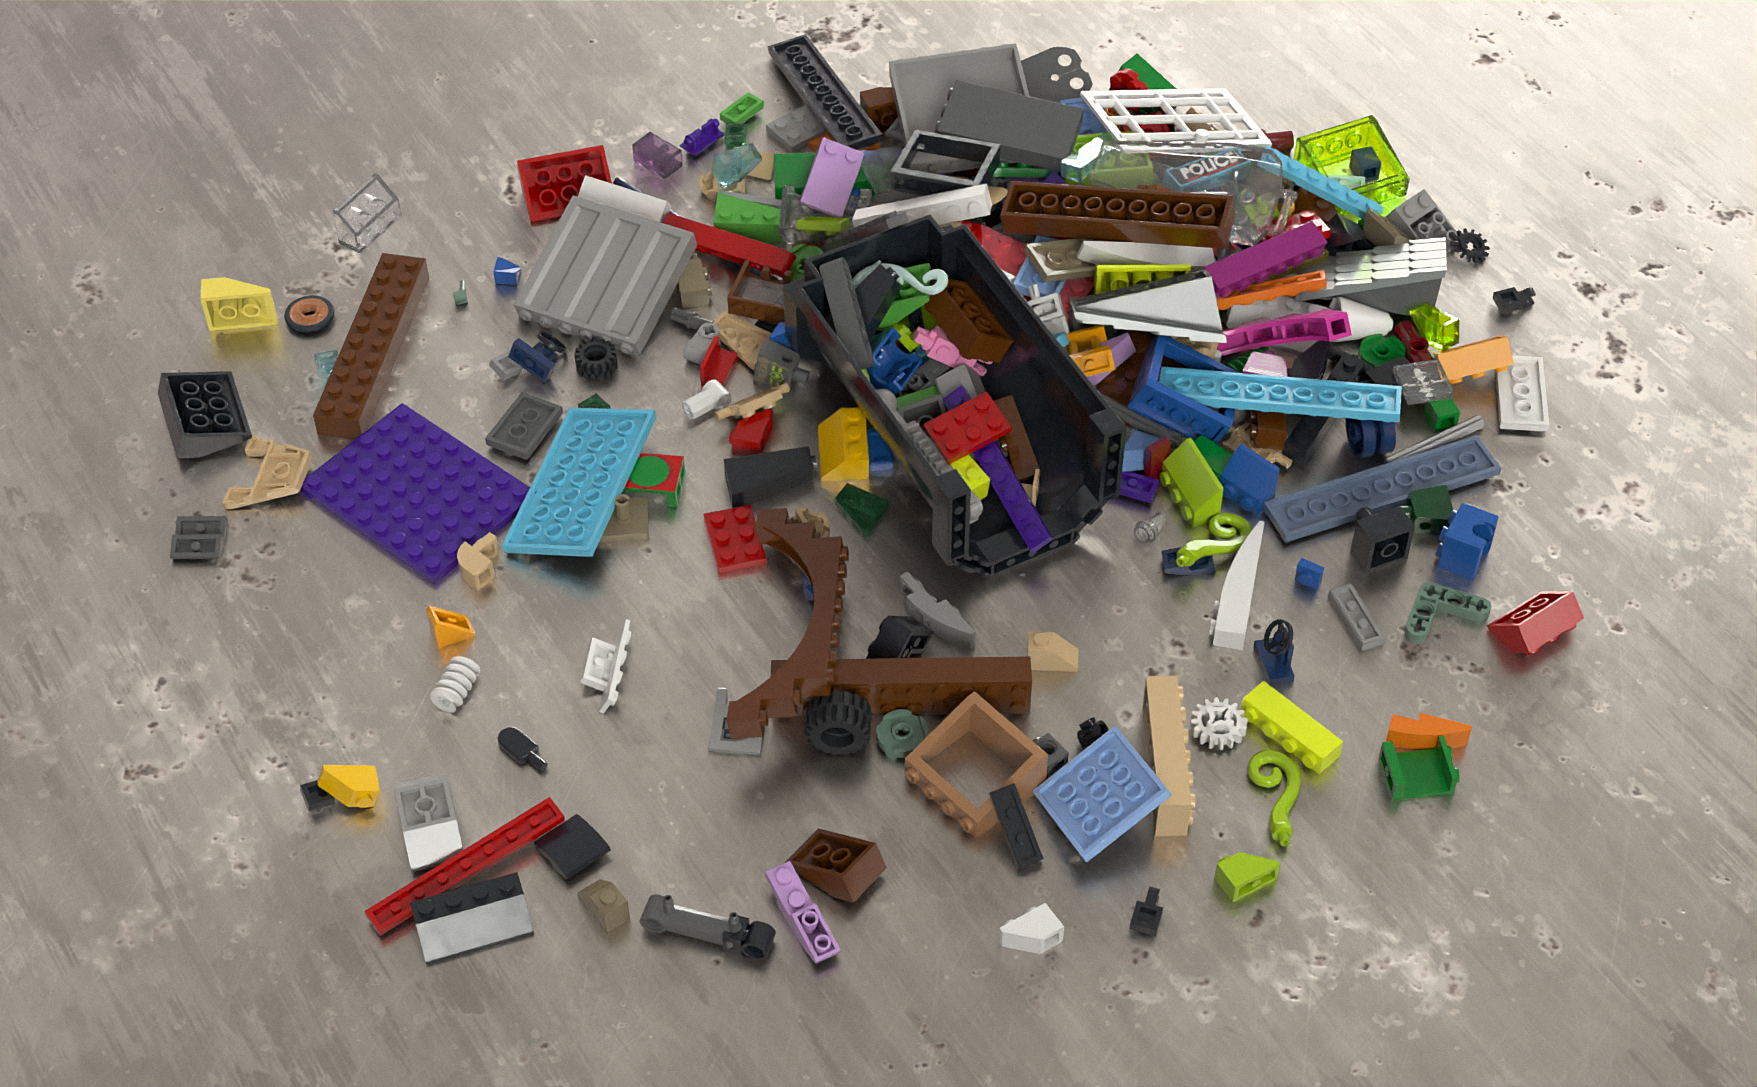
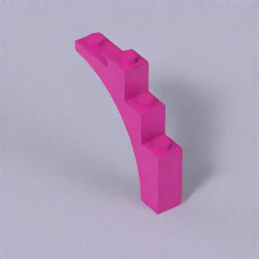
[1217,309,1352,356]

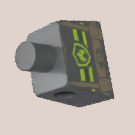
[753,338,810,388]

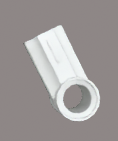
[682,380,732,420]

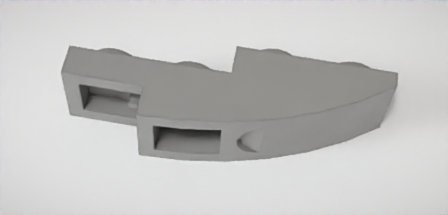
[900,572,976,649]

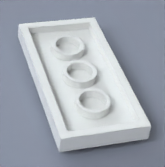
[1495,355,1549,432]

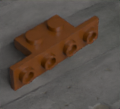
[994,395,1041,481]

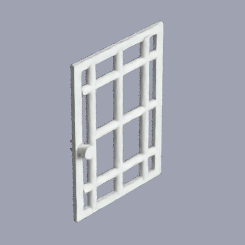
[1080,88,1272,153]

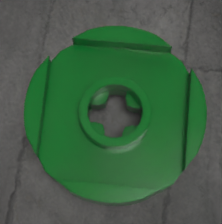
[1358,334,1405,367]

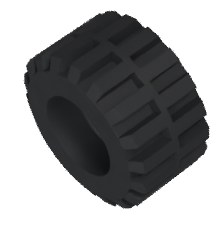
[805,690,872,755]

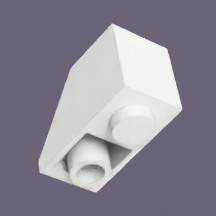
[999,903,1064,954]

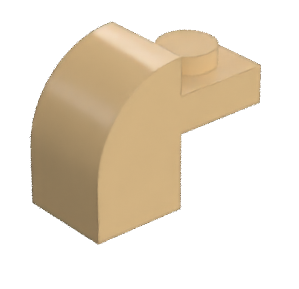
[457,532,499,591]

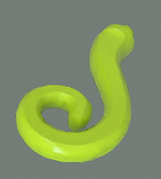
[1176,513,1252,567]
[1247,750,1301,846]

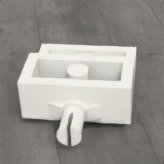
[1027,284,1070,335]

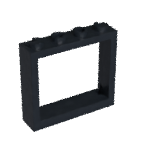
[891,130,1000,196]

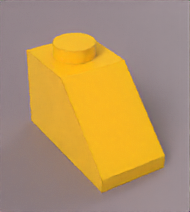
[317,765,380,808]

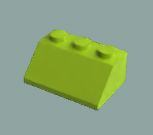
[1160,438,1224,528]

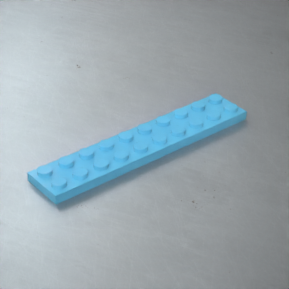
[1159,367,1402,422]

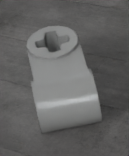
[684,322,721,365]

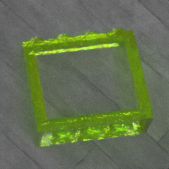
[1293,115,1410,216]

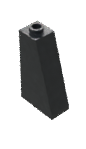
[825,264,902,342]
[723,446,817,508]

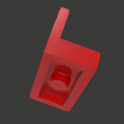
[700,336,738,388]

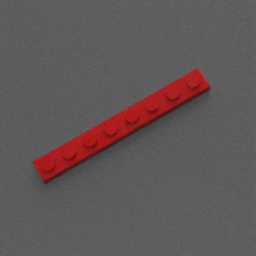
[365,797,565,936]

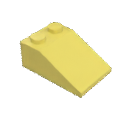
[200,277,278,331]

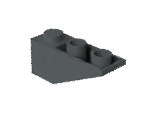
[894,358,951,398]

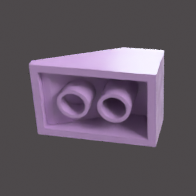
[800,137,864,218]

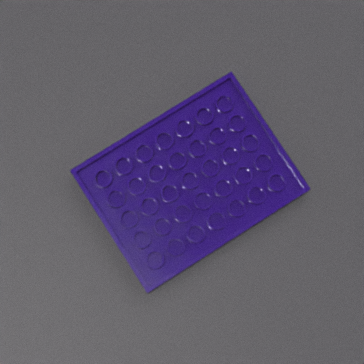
[300,403,536,584]

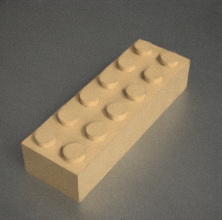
[1142,676,1196,836]

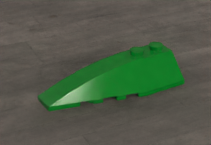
[774,153,903,204]

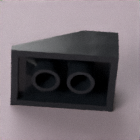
[1287,341,1331,380]

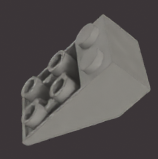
[1385,189,1457,254]

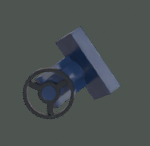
[508,331,567,383]
[1253,619,1295,686]

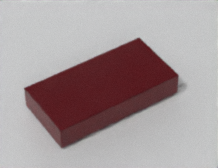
[1144,437,1171,480]

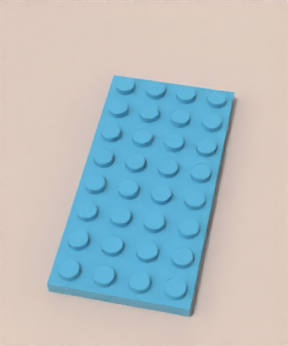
[501,408,657,557]

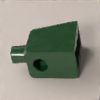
[1395,485,1453,535]

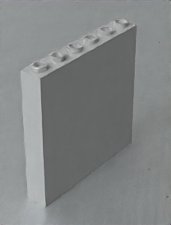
[889,43,1029,174]

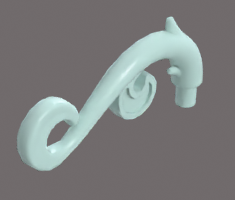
[852,260,948,295]

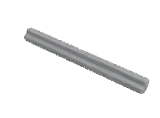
[1384,415,1485,464]

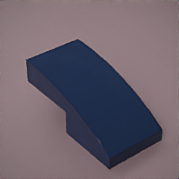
[1161,547,1216,575]

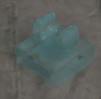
[314,350,338,379]

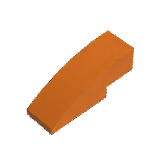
[1386,712,1472,750]

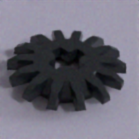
[1452,228,1490,263]

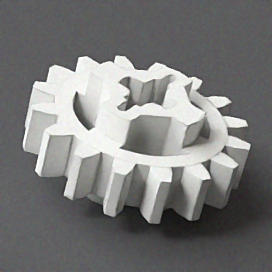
[1190,697,1248,750]

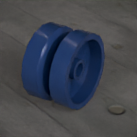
[1345,418,1396,458]

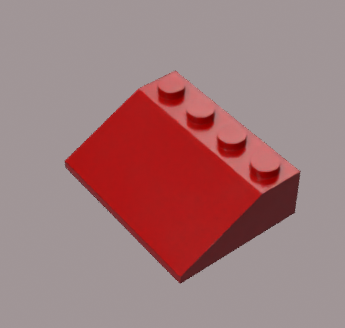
[517,145,612,223]

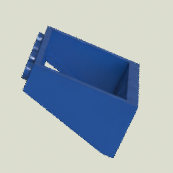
[1127,335,1239,443]

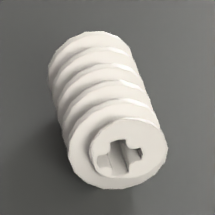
[430,656,481,713]

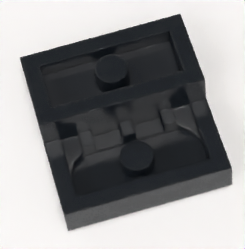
[533,814,611,879]

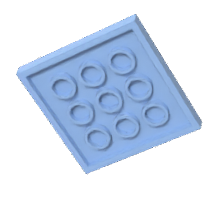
[1032,726,1172,862]

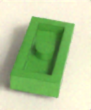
[719,92,764,129]

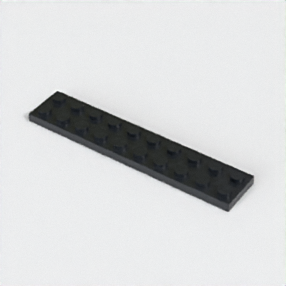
[768,34,883,150]

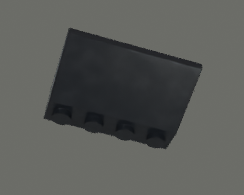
[158,371,252,458]

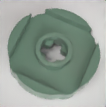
[876,709,928,759]

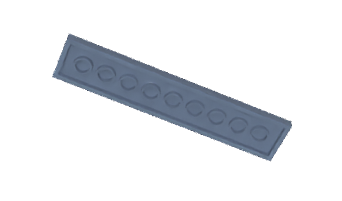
[1263,435,1501,543]

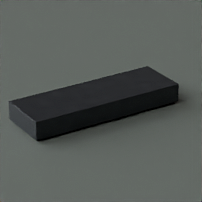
[988,783,1044,869]

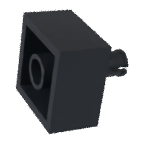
[1350,506,1415,573]

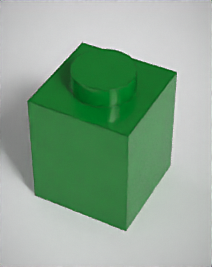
[1424,397,1460,433]

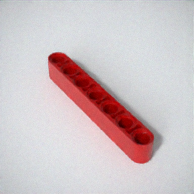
[662,213,796,277]

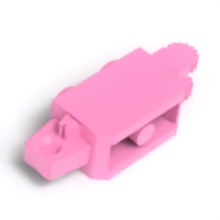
[913,325,992,376]

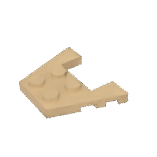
[222,434,313,510]

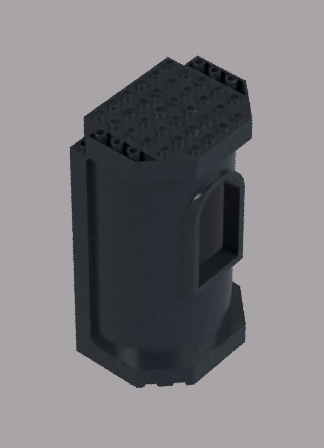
[783,214,1126,579]

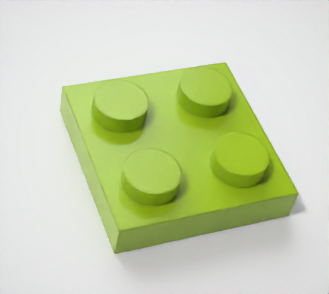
[797,216,850,235]

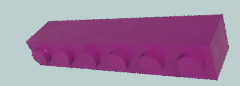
[1203,221,1328,299]

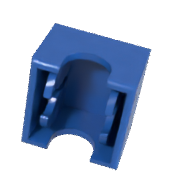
[866,327,923,394]
[1435,503,1499,581]

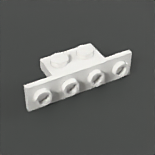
[580,619,631,714]

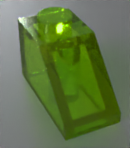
[1410,302,1459,351]

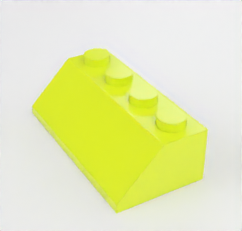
[1094,264,1191,294]

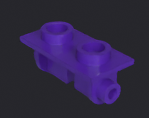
[680,118,725,156]

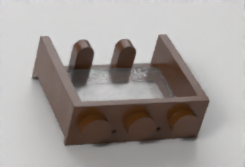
[727,260,804,324]

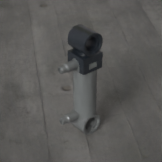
[639,894,776,960]

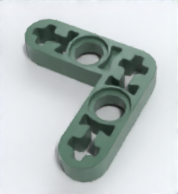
[1405,582,1491,644]

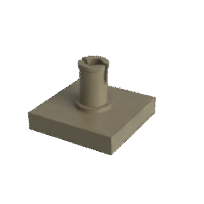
[600,494,649,542]

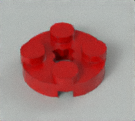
[1110,68,1148,111]

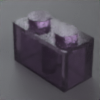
[632,132,683,179]

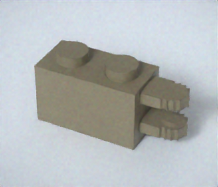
[677,252,712,309]

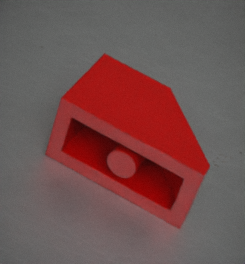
[729,409,773,456]

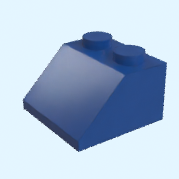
[1220,443,1280,516]

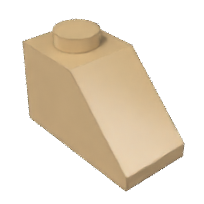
[1027,631,1078,672]

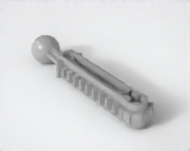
[876,389,983,524]

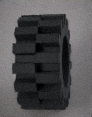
[574,338,618,381]

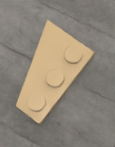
[713,311,771,371]

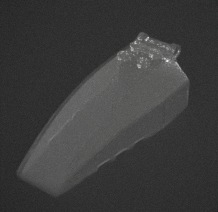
[1088,140,1298,246]

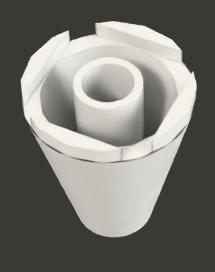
[1329,296,1393,342]

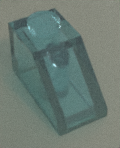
[712,143,762,188]

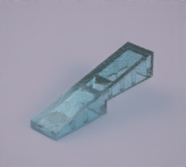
[1061,132,1119,182]

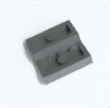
[170,516,228,559]

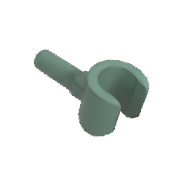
[453,280,468,305]

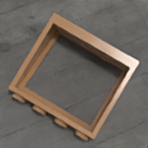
[904,692,1048,838]

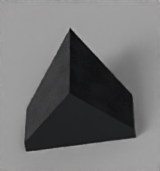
[1322,213,1366,253]

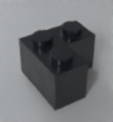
[866,616,934,659]

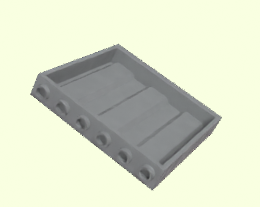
[513,195,697,356]

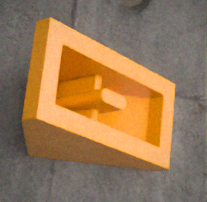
[426,606,475,649]

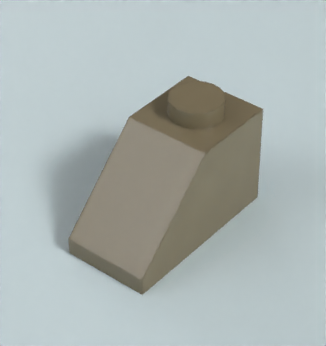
[577,879,630,933]

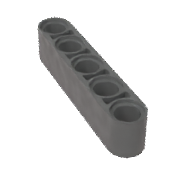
[820,257,874,370]

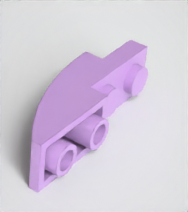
[765,861,841,963]

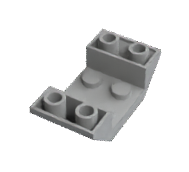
[394,772,463,872]

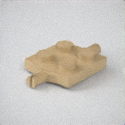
[715,382,790,421]
[1223,420,1292,468]

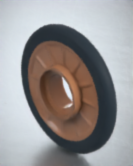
[284,295,335,332]

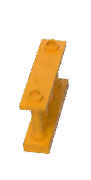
[1064,325,1116,377]

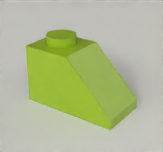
[1214,852,1281,902]

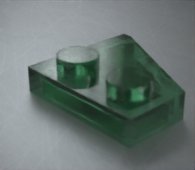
[835,483,889,538]

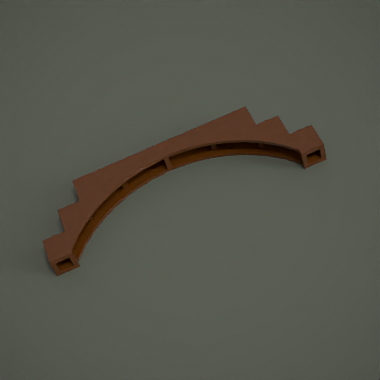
[726,508,849,739]

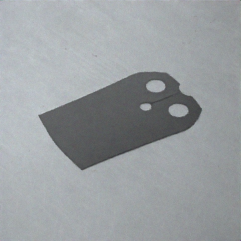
[1021,47,1093,103]

